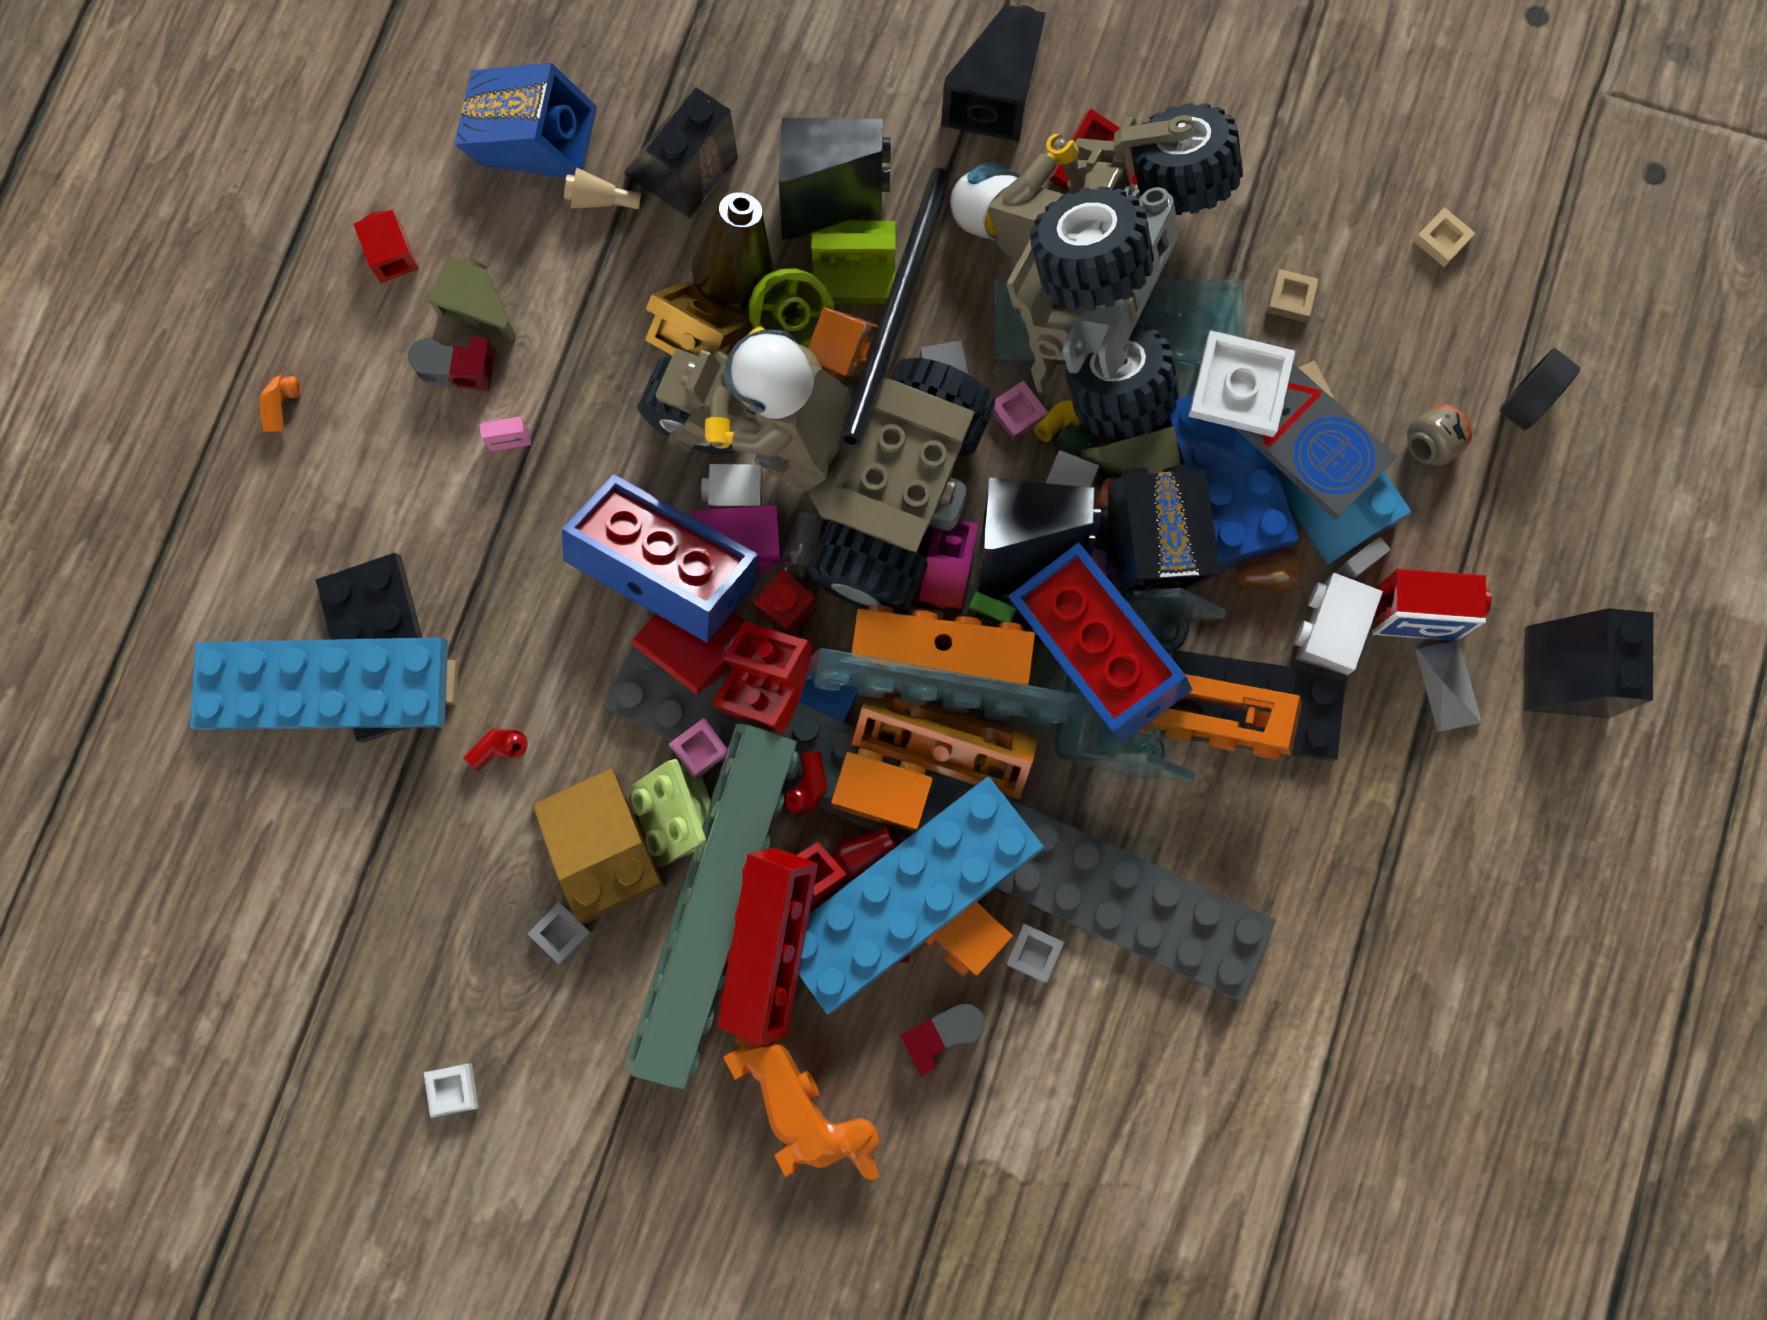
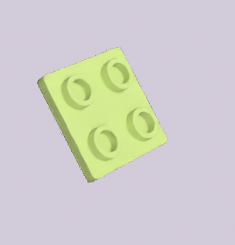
[629,759,711,868]

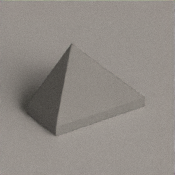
[1416,640,1482,732]

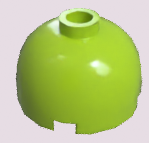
[749,268,834,348]

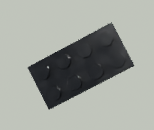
[315,552,423,743]
[1162,650,1346,762]

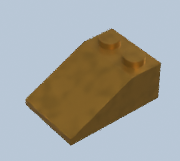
[532,768,665,924]

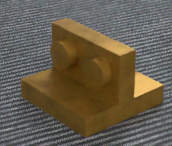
[645,281,753,357]

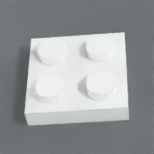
[1188,330,1295,437]

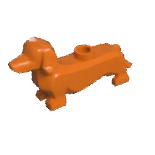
[723,1035,881,1180]

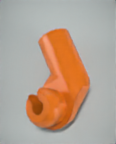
[259,375,301,432]

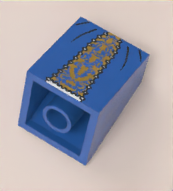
[454,63,597,178]

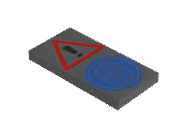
[1234,341,1397,520]

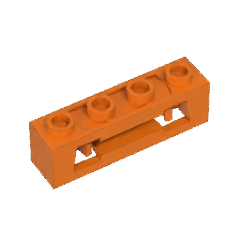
[808,307,878,382]
[1137,674,1302,760]
[851,685,1039,800]

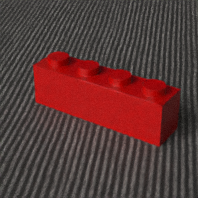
[717,848,818,1046]

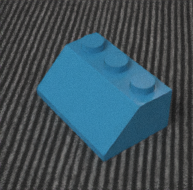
[1275,466,1411,567]

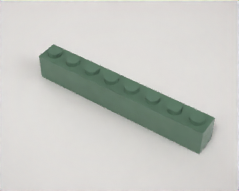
[624,723,798,1090]

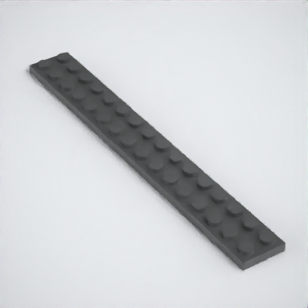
[602,646,1276,1002]

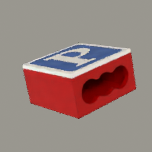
[1372,568,1492,641]

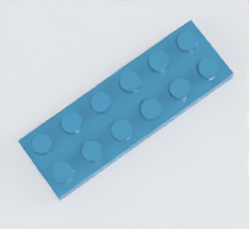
[190,638,448,730]
[799,776,1045,1015]

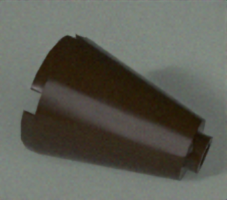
[692,193,774,307]

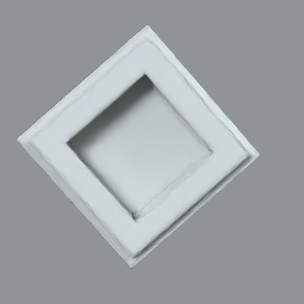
[424,1063,478,1118]

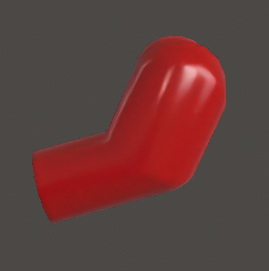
[463,729,528,772]
[784,751,828,815]

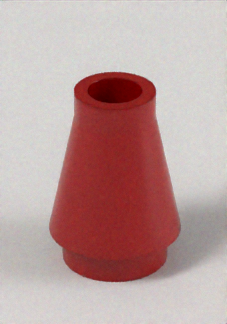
[833,825,901,881]

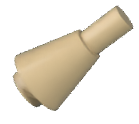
[564,168,641,209]

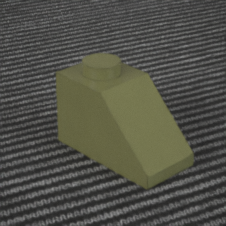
[428,256,516,343]
[1080,426,1183,478]

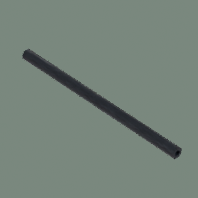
[839,168,950,449]

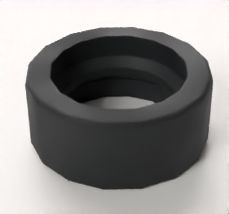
[1499,348,1580,431]

